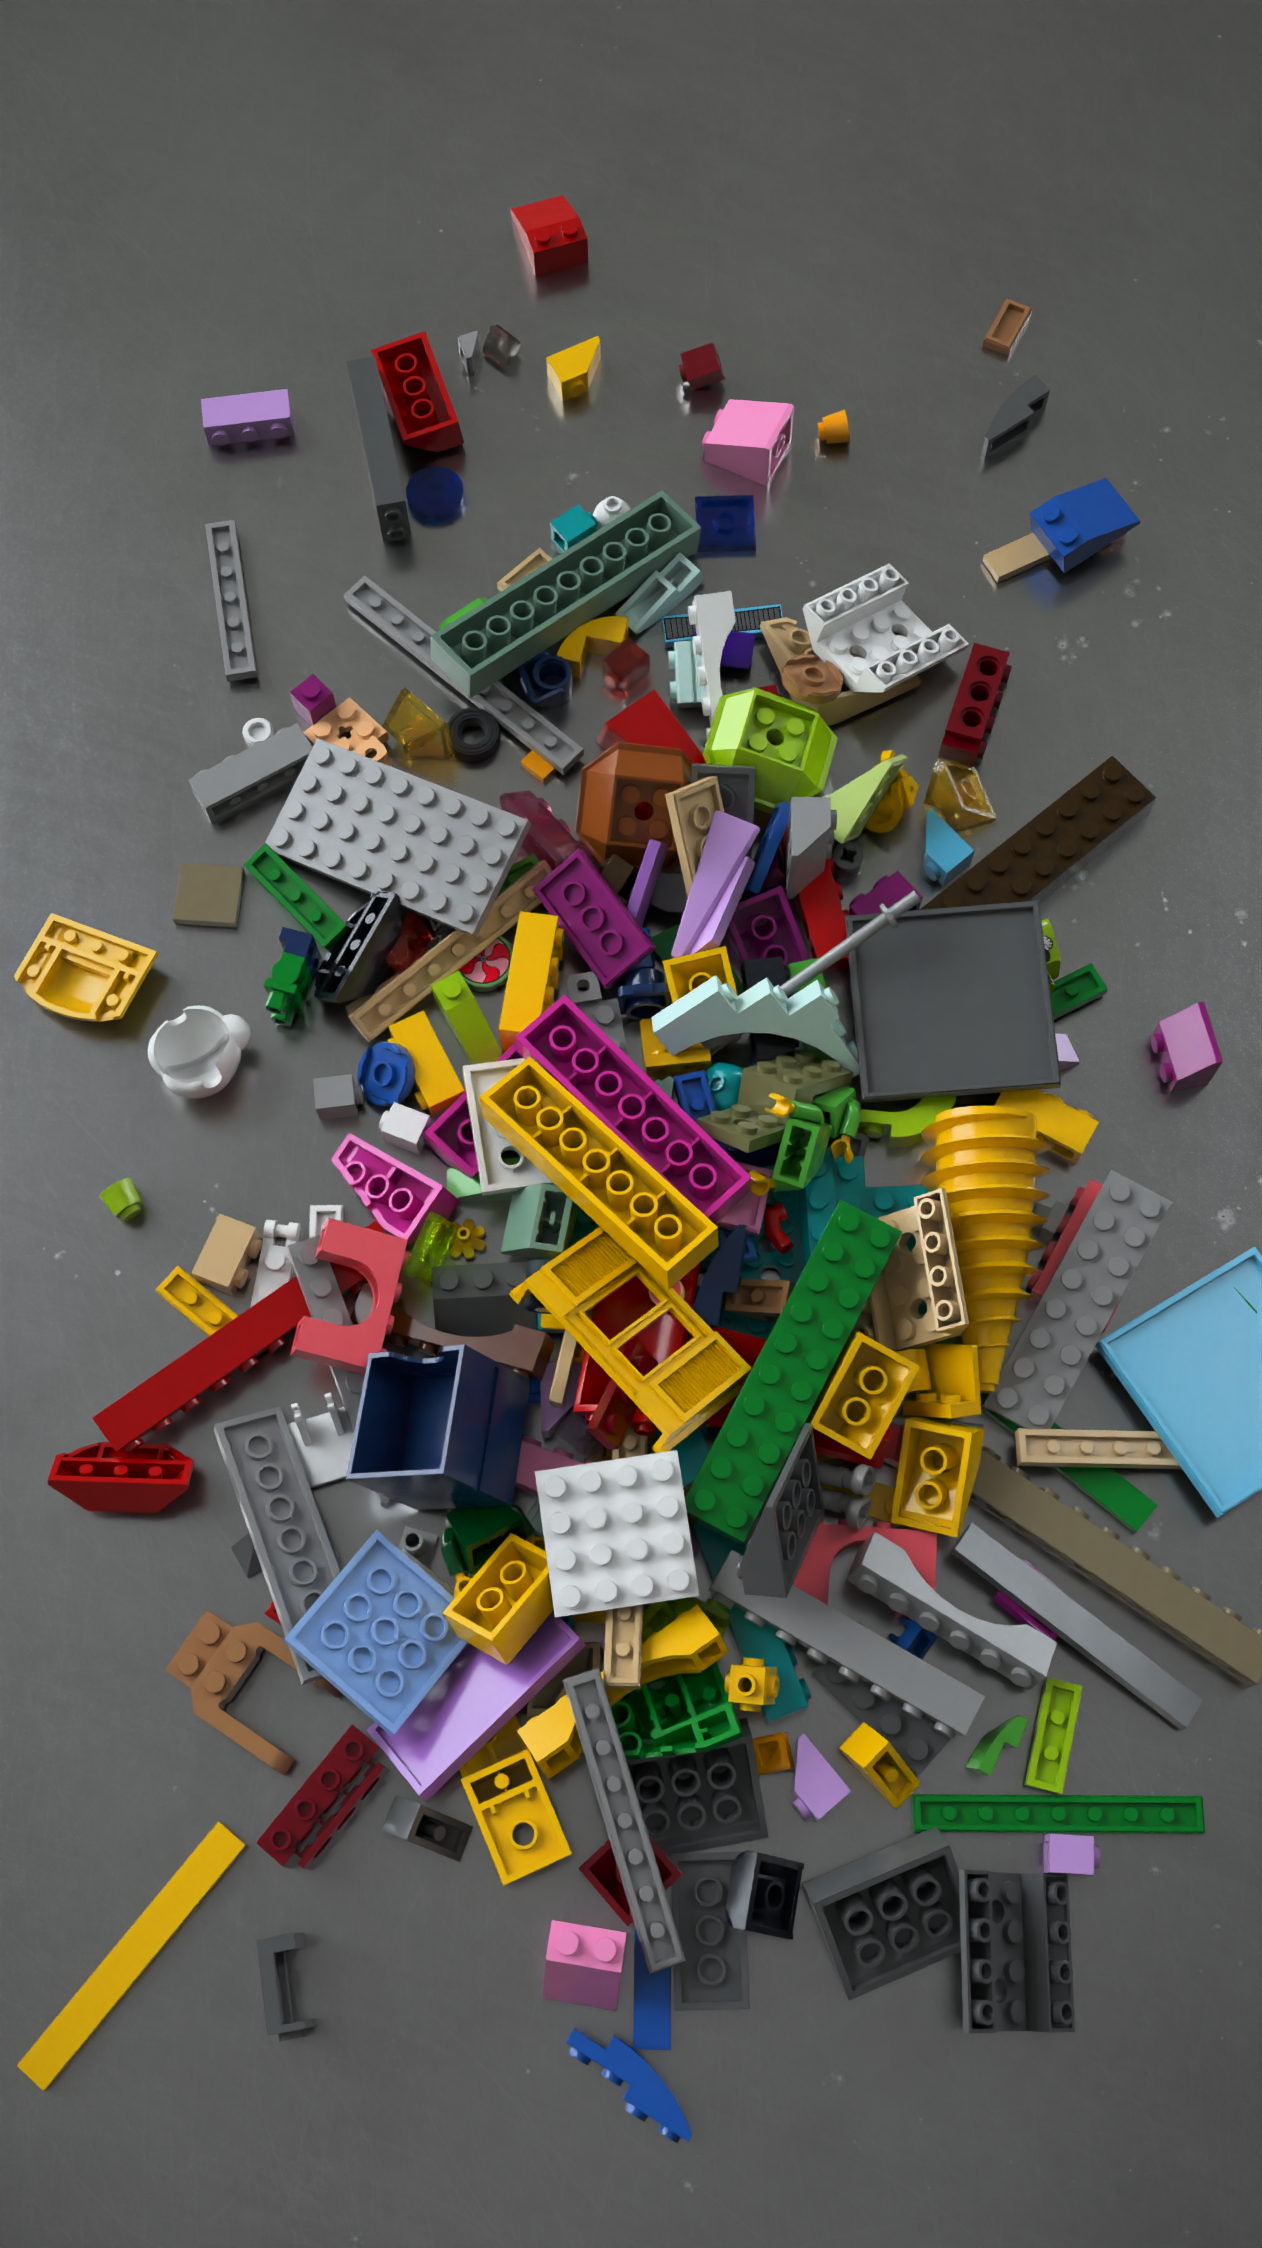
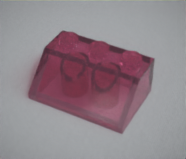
[499,791,591,871]

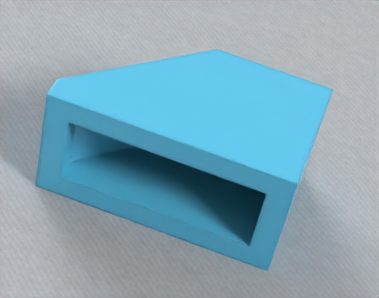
[922,808,974,887]

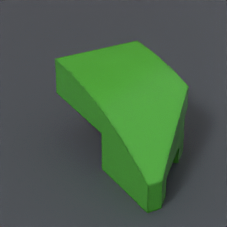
[966,1715,1029,1776]

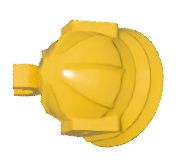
[865,750,919,833]

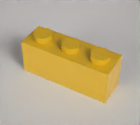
[387,1010,465,1119]
[994,1090,1099,1165]

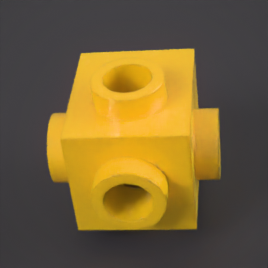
[724,1657,779,1712]

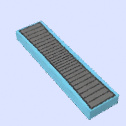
[662,604,783,648]

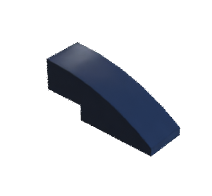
[693,1224,748,1326]

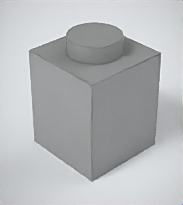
[313,1074,363,1120]

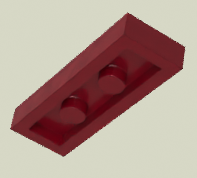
[587,1342,658,1450]

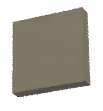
[173,863,245,928]

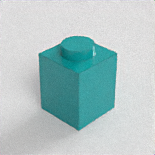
[550,504,598,552]

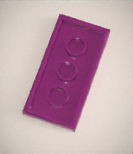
[532,849,656,989]

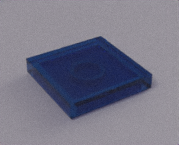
[695,495,756,552]

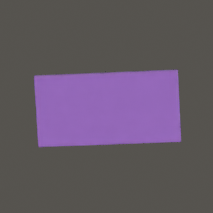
[367,1611,586,1802]

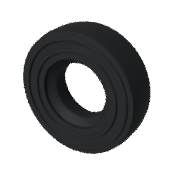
[445,708,500,762]

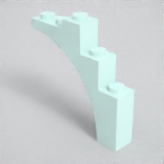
[652,975,859,1077]

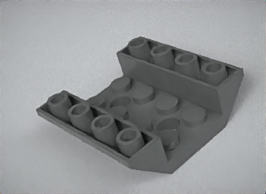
[958,1870,1075,2033]

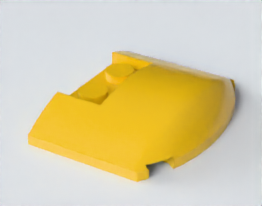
[14,913,159,1022]

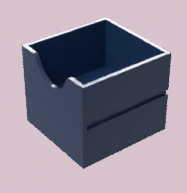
[346,1344,531,1510]

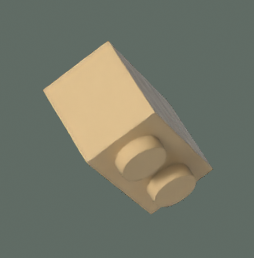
[191,1214,262,1296]

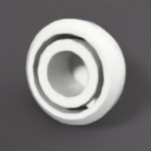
[593,496,631,531]

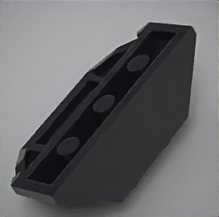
[314,891,403,1003]

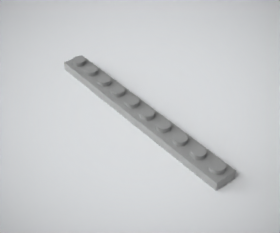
[344,575,584,775]

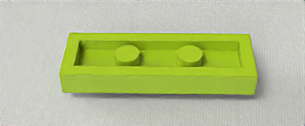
[1024,1677,1083,1795]

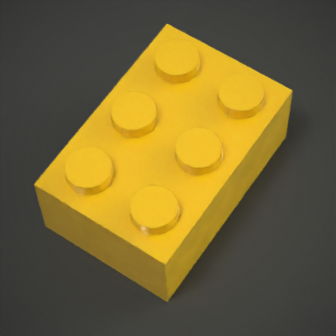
[443,1533,554,1665]

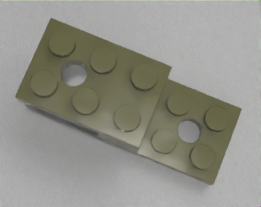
[696,1050,853,1153]

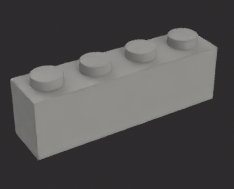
[188,723,313,823]

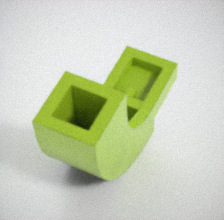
[857,1096,957,1148]

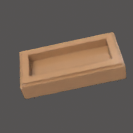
[982,298,1033,356]

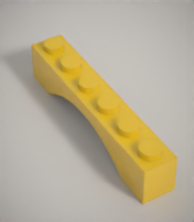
[517,1604,729,1779]

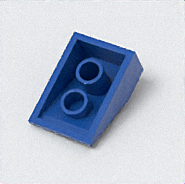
[1030,478,1140,573]

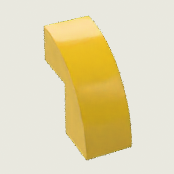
[557,616,629,678]

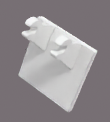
[287,1392,354,1489]

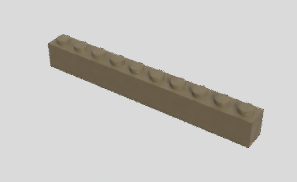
[970,1446,1262,1687]

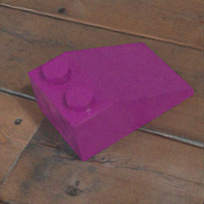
[726,886,810,966]

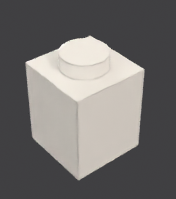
[379,1102,432,1155]

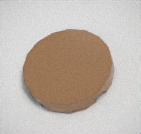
[781,654,843,704]

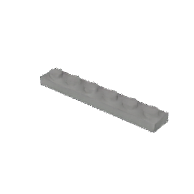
[205,520,258,682]

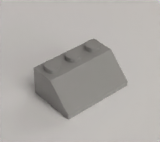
[786,797,837,899]

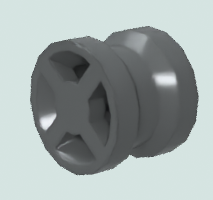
[832,841,864,881]

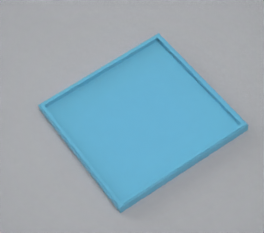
[1095,1247,1262,1518]

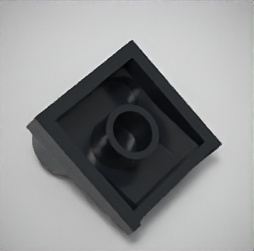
[725,1850,804,1940]

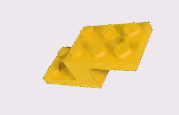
[459,1715,572,1886]

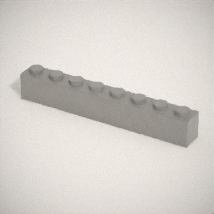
[709,1550,985,1739]

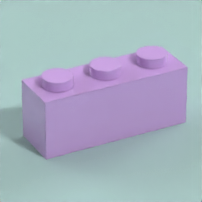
[201,389,295,446]

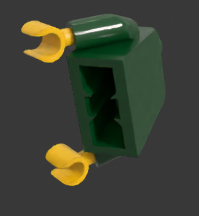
[441,1504,546,1598]

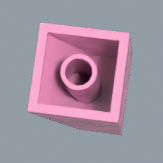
[701,399,794,486]
[543,1920,628,2011]

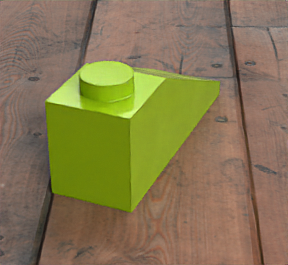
[431,971,503,1065]

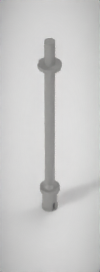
[701,890,921,1057]

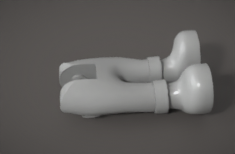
[775,1458,875,1530]

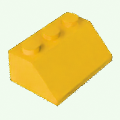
[805,1331,921,1460]

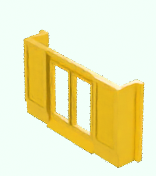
[509,1227,752,1453]

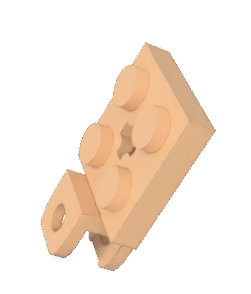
[303,697,392,767]

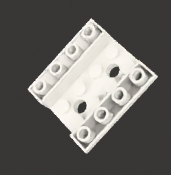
[803,563,969,693]

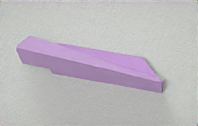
[671,811,760,958]

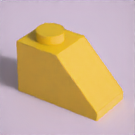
[546,336,601,401]
[839,1722,921,1810]

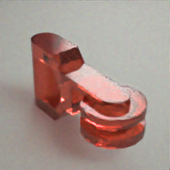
[386,912,432,972]

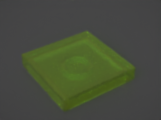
[402,1211,457,1286]

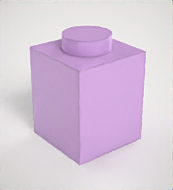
[1044,1834,1100,1876]

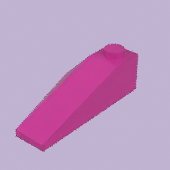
[331,1133,460,1244]

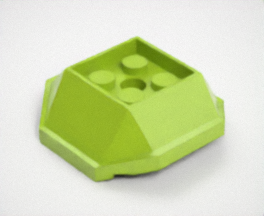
[703,687,838,814]

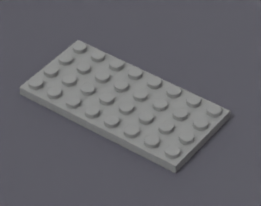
[265,738,532,938]

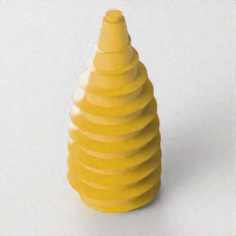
[921,1106,1052,1393]

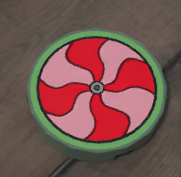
[457,935,513,992]

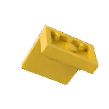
[640,1018,711,1080]
[902,1343,981,1418]

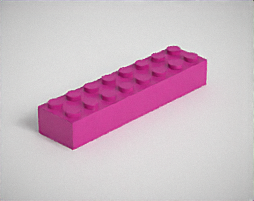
[515,994,752,1223]

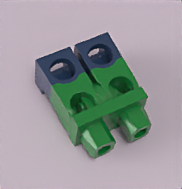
[264,927,322,1027]

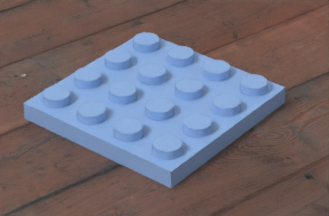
[282,1530,467,1736]

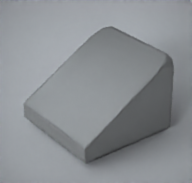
[458,331,480,377]

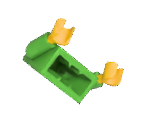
[775,1085,861,1164]
[748,1093,832,1196]

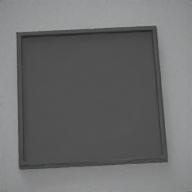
[845,900,1061,1103]

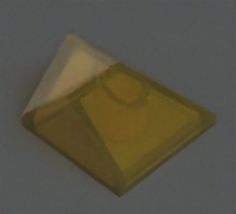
[382,687,454,761]
[923,757,997,833]

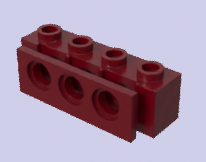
[937,643,1012,770]
[256,1724,389,1870]

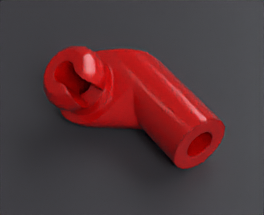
[763,1203,794,1255]

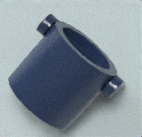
[518,652,573,708]
[618,968,671,1020]

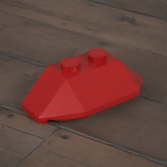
[47,1442,194,1513]

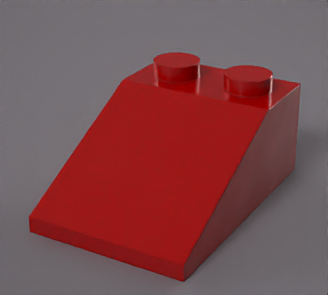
[510,195,588,276]

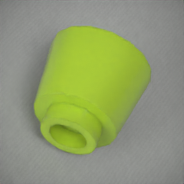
[99,1178,142,1221]

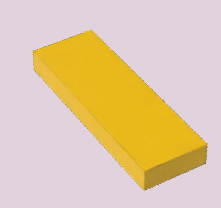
[155,1266,238,1336]

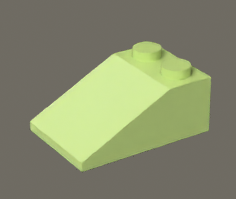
[823,754,908,844]

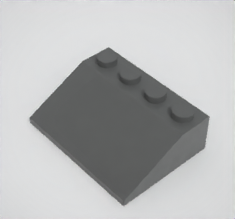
[737,1423,825,1598]
[626,1718,769,1856]
[803,1827,961,2000]

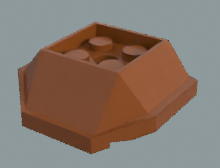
[575,742,692,872]

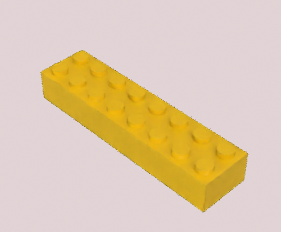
[479,1056,719,1290]

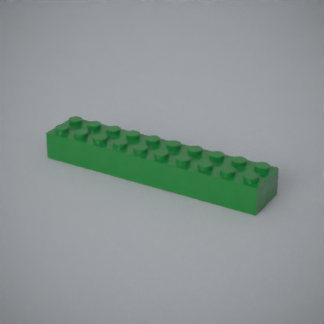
[685,1199,902,1545]

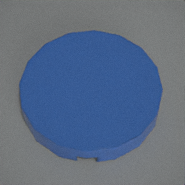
[357,1041,415,1106]

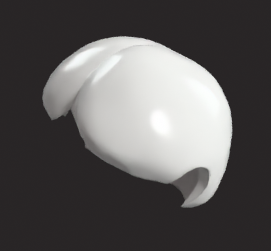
[148,1005,251,1099]

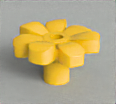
[444,1219,486,1260]

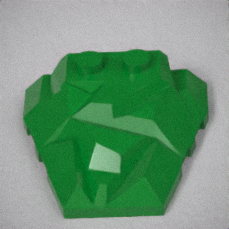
[611,1661,743,1760]

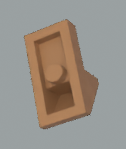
[724,1278,795,1322]

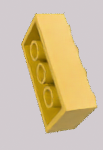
[499,911,565,1054]

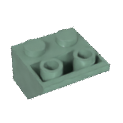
[501,1183,578,1259]

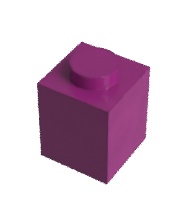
[290,674,336,726]

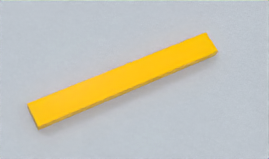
[17,1821,247,2091]

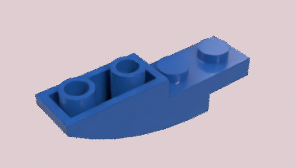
[566,2028,692,2143]

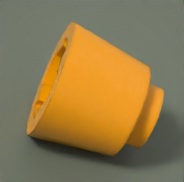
[817,409,850,444]

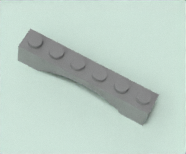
[846,1532,1057,1691]

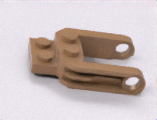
[165,1610,340,1776]

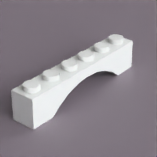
[688,591,736,737]

